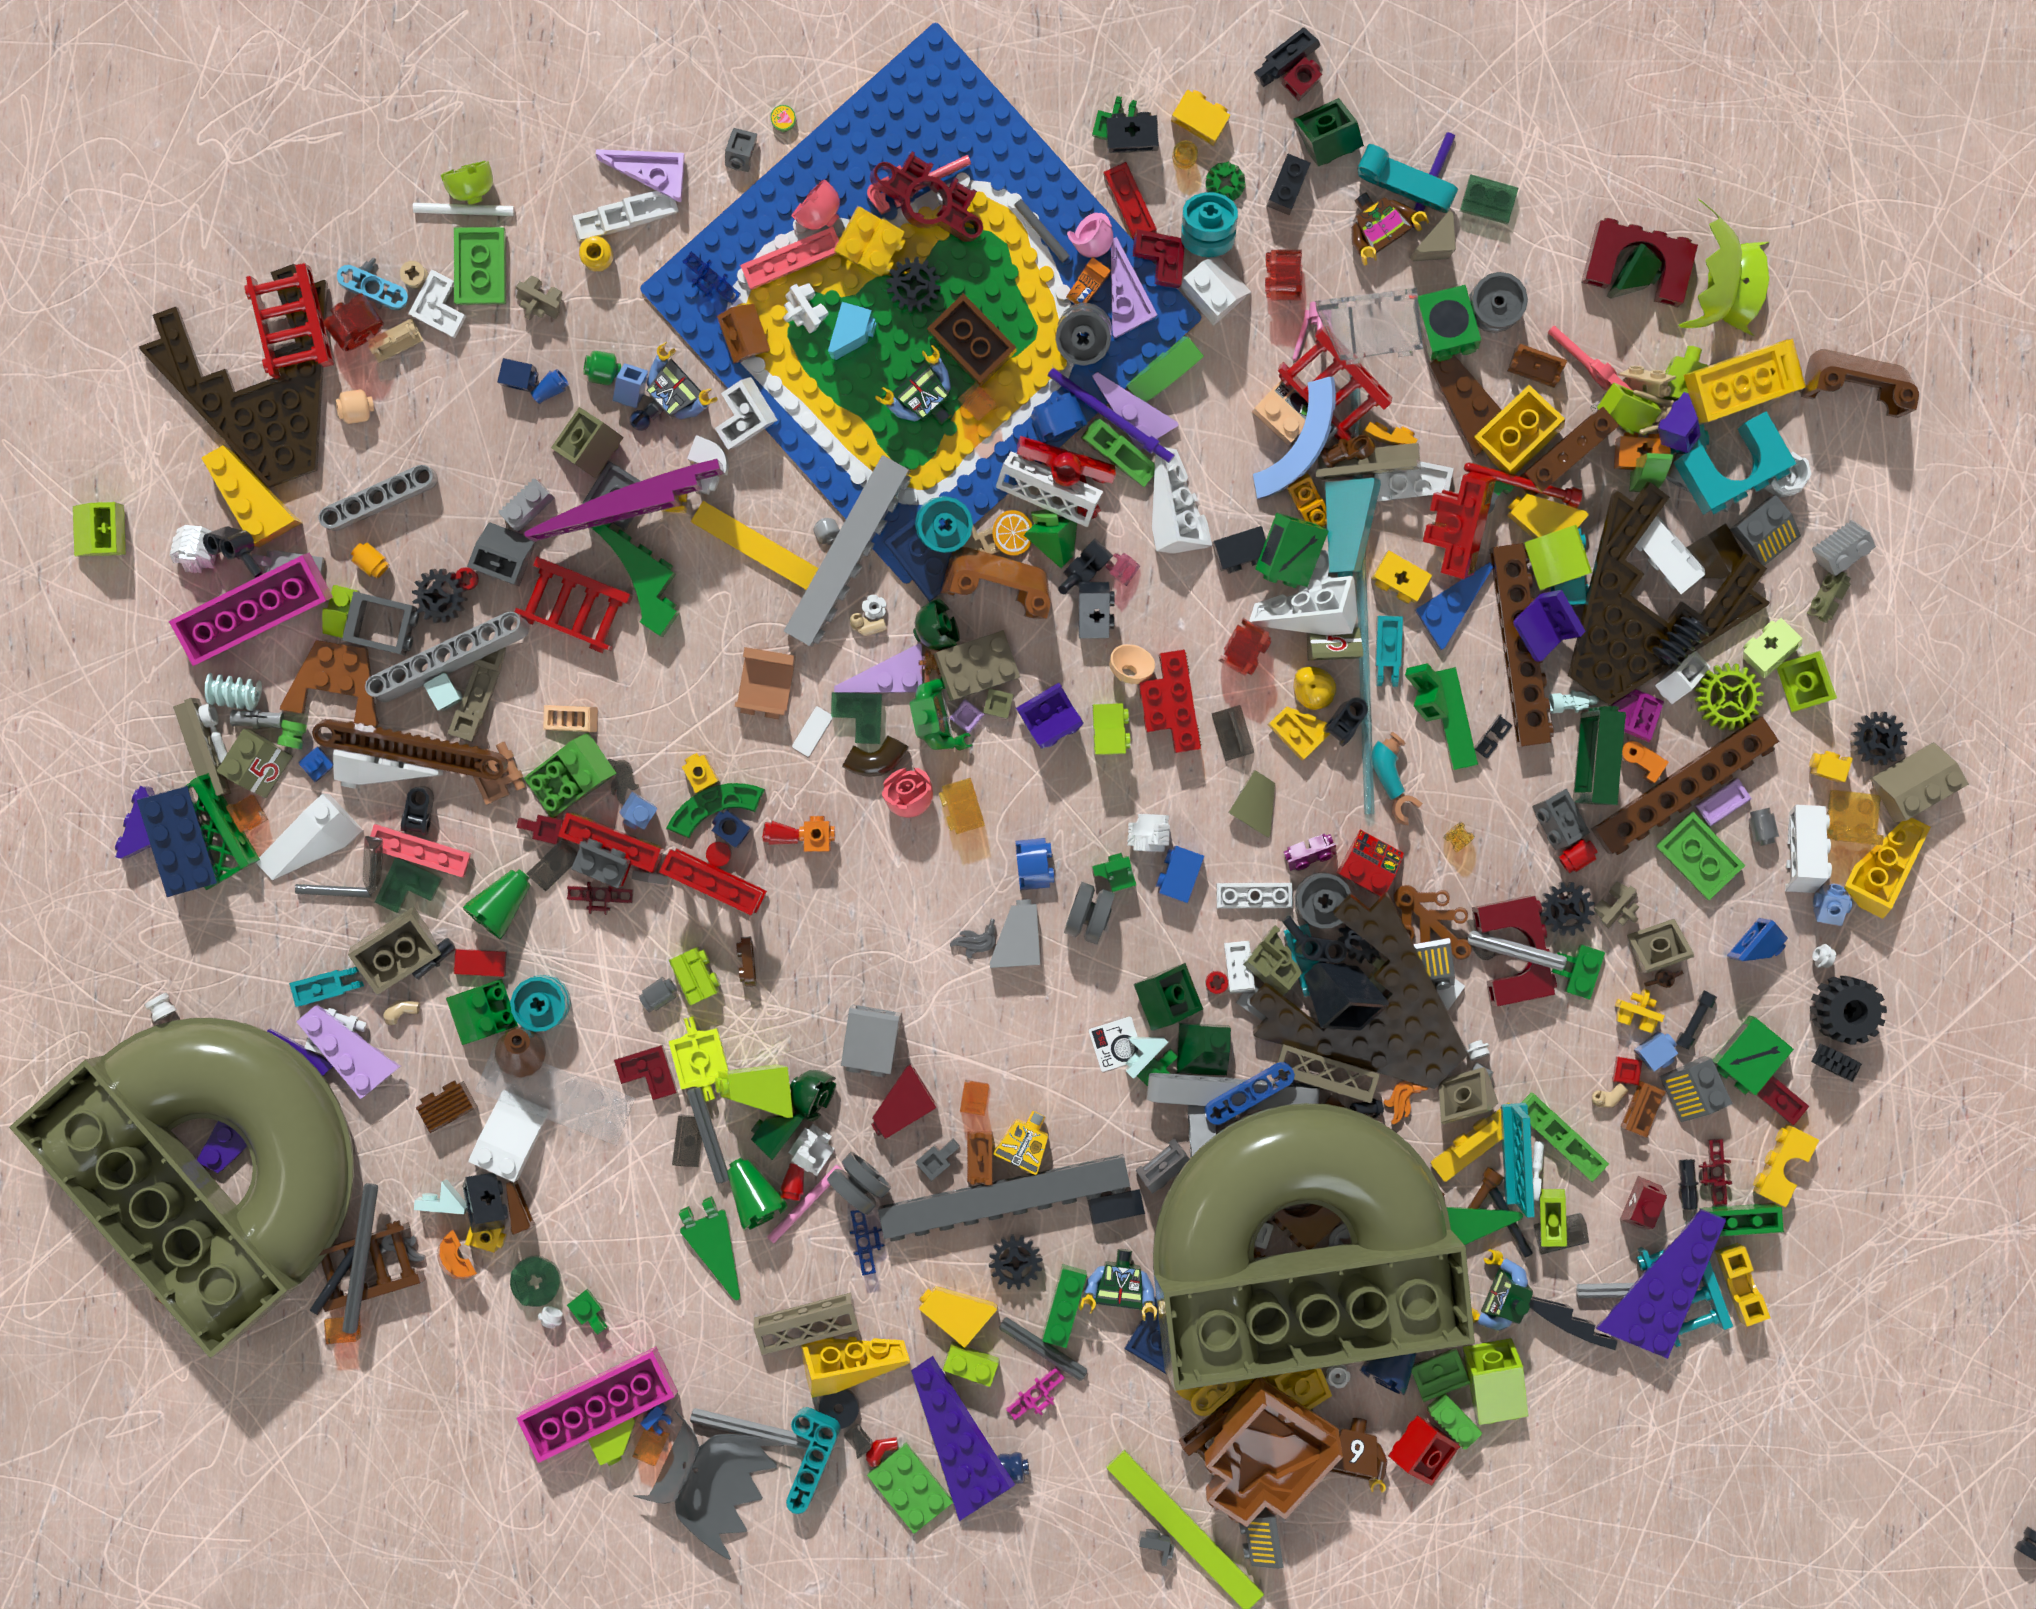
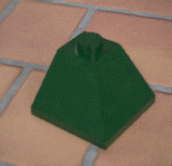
[1607,243,1662,299]
[1177,1023,1231,1076]
[751,1112,804,1160]

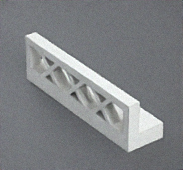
[996,451,1103,527]

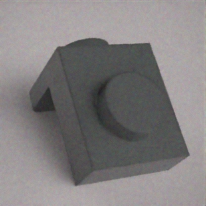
[1138,1529,1174,1566]

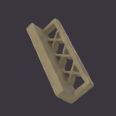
[1316,443,1421,480]
[173,698,231,796]
[1275,1044,1380,1103]
[754,1292,859,1355]

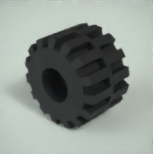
[1810,975,1887,1045]

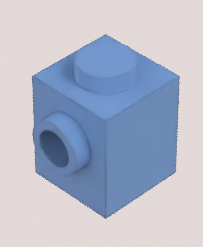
[613,363,648,408]
[619,792,658,830]
[1634,1032,1678,1072]

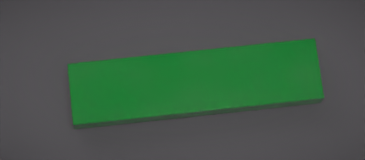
[1436,667,1478,770]

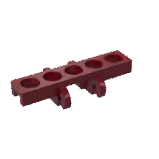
[567,882,633,915]
[1698,1139,1732,1205]

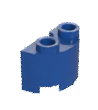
[1030,392,1088,443]
[1015,838,1054,890]

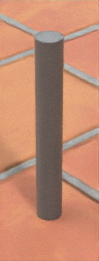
[1014,199,1070,263]
[295,884,372,898]

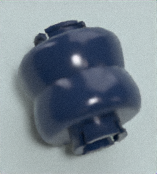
[997,1452,1029,1484]

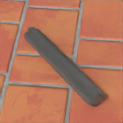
[687,1087,729,1183]
[999,1317,1087,1381]

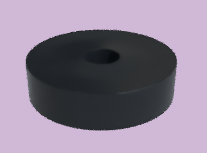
[819,1389,859,1429]

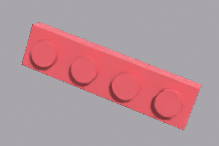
[740,226,839,290]
[367,824,472,878]

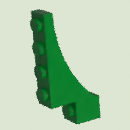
[591,523,680,637]

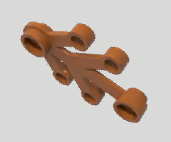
[1394,885,1472,960]

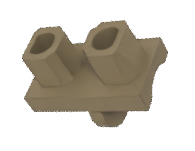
[516,275,563,320]
[1594,881,1639,929]

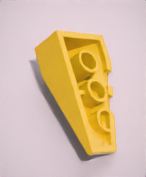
[1844,817,1931,919]
[801,1337,910,1398]

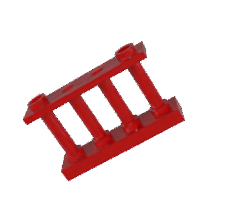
[244,263,334,379]
[1278,325,1393,441]
[514,556,633,654]
[659,848,767,916]

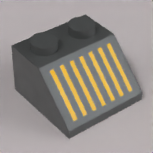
[1730,495,1801,566]
[1414,938,1455,990]
[1659,1056,1733,1122]
[1239,1507,1284,1569]

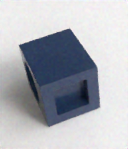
[497,358,539,392]
[711,810,753,848]

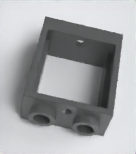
[342,591,419,656]

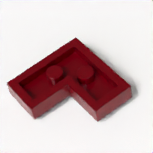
[1133,229,1185,289]
[614,1044,678,1100]

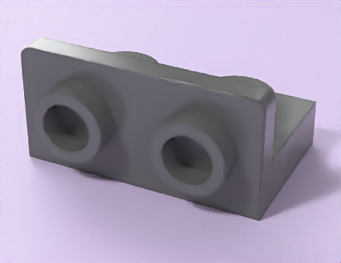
[1532,789,1590,850]
[571,838,631,888]

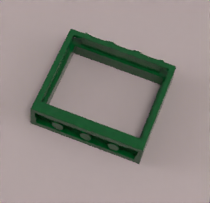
[1573,706,1626,805]

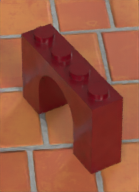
[1581,218,1698,307]
[1472,895,1557,1007]

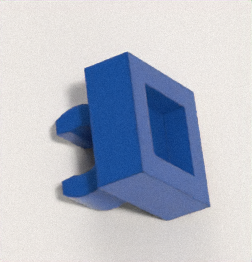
[298,746,333,782]
[640,1403,672,1434]

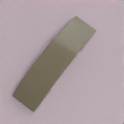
[448,647,506,742]

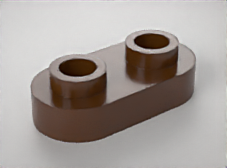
[736,936,757,987]

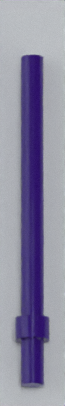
[1047,368,1175,463]

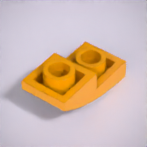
[1362,422,1418,446]
[1287,473,1327,527]

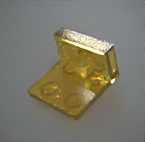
[1827,790,1884,845]

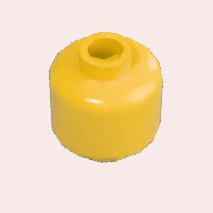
[579,236,613,271]

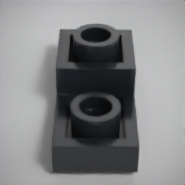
[1087,1189,1145,1225]

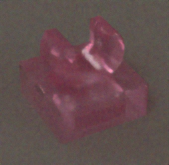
[1106,553,1140,587]

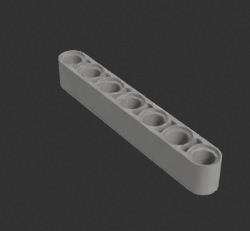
[365,612,529,702]
[1147,1073,1320,1110]

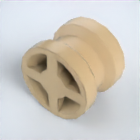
[400,261,428,289]

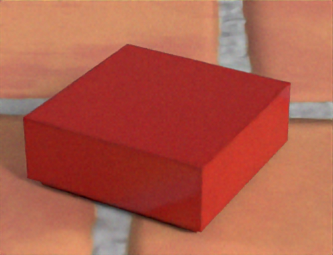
[1612,1056,1643,1086]

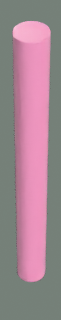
[767,1164,843,1243]

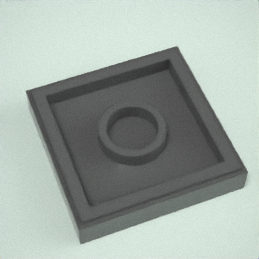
[583,461,640,530]

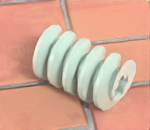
[205,673,262,711]

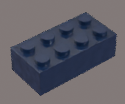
[137,785,220,897]

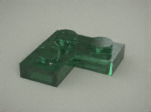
[831,692,882,744]
[374,857,443,913]

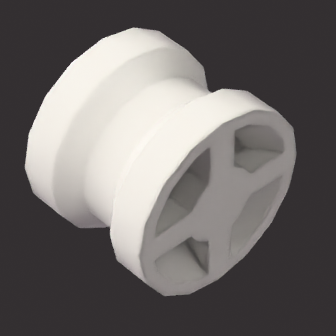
[144,993,177,1022]

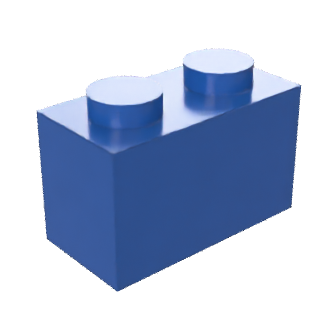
[1156,845,1204,903]

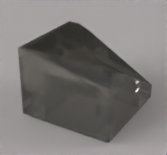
[844,1423,873,1459]

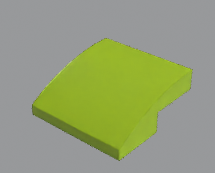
[1524,525,1592,590]

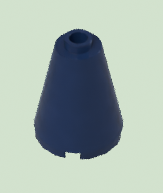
[1360,1353,1417,1395]

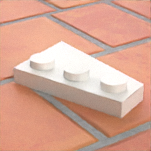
[1374,461,1454,502]

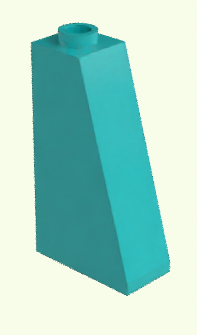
[1325,478,1381,577]

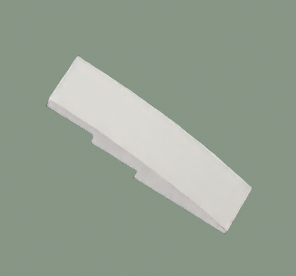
[571,191,678,242]

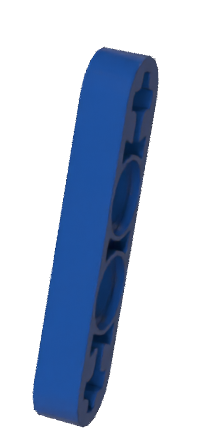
[1204,1062,1295,1125]

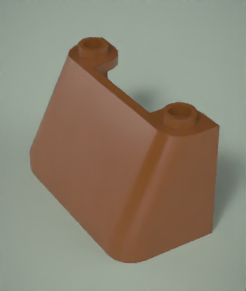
[940,547,1051,619]

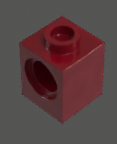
[1281,57,1323,102]

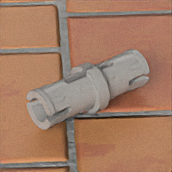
[230,709,284,729]

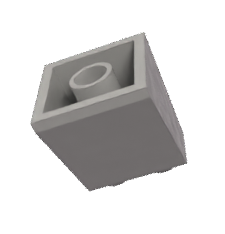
[841,1004,901,1077]

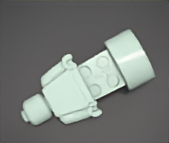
[1549,690,1599,714]

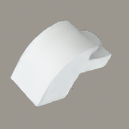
[687,435,729,495]

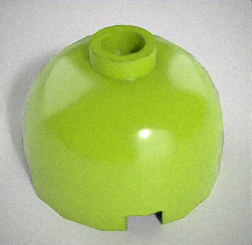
[440,161,493,205]

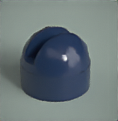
[630,410,651,431]

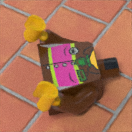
[1351,192,1429,265]

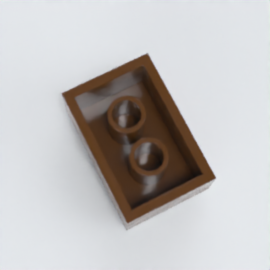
[927,293,1016,387]

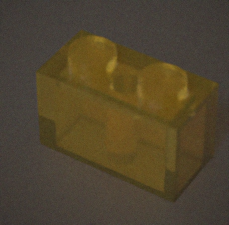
[939,778,985,834]

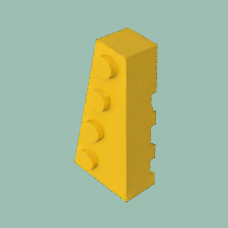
[201,445,302,548]

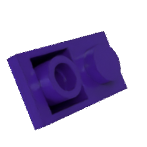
[1658,392,1701,453]

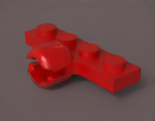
[1017,436,1116,487]

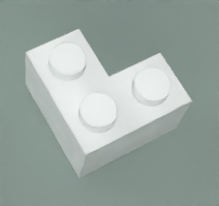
[715,377,778,450]

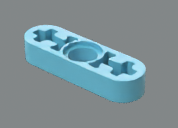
[337,265,408,310]

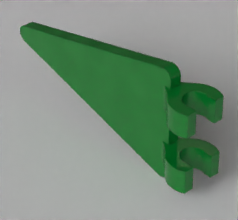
[679,1196,740,1300]
[1447,1207,1523,1245]

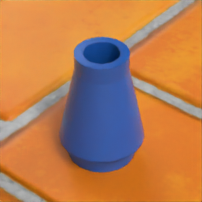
[530,369,569,404]

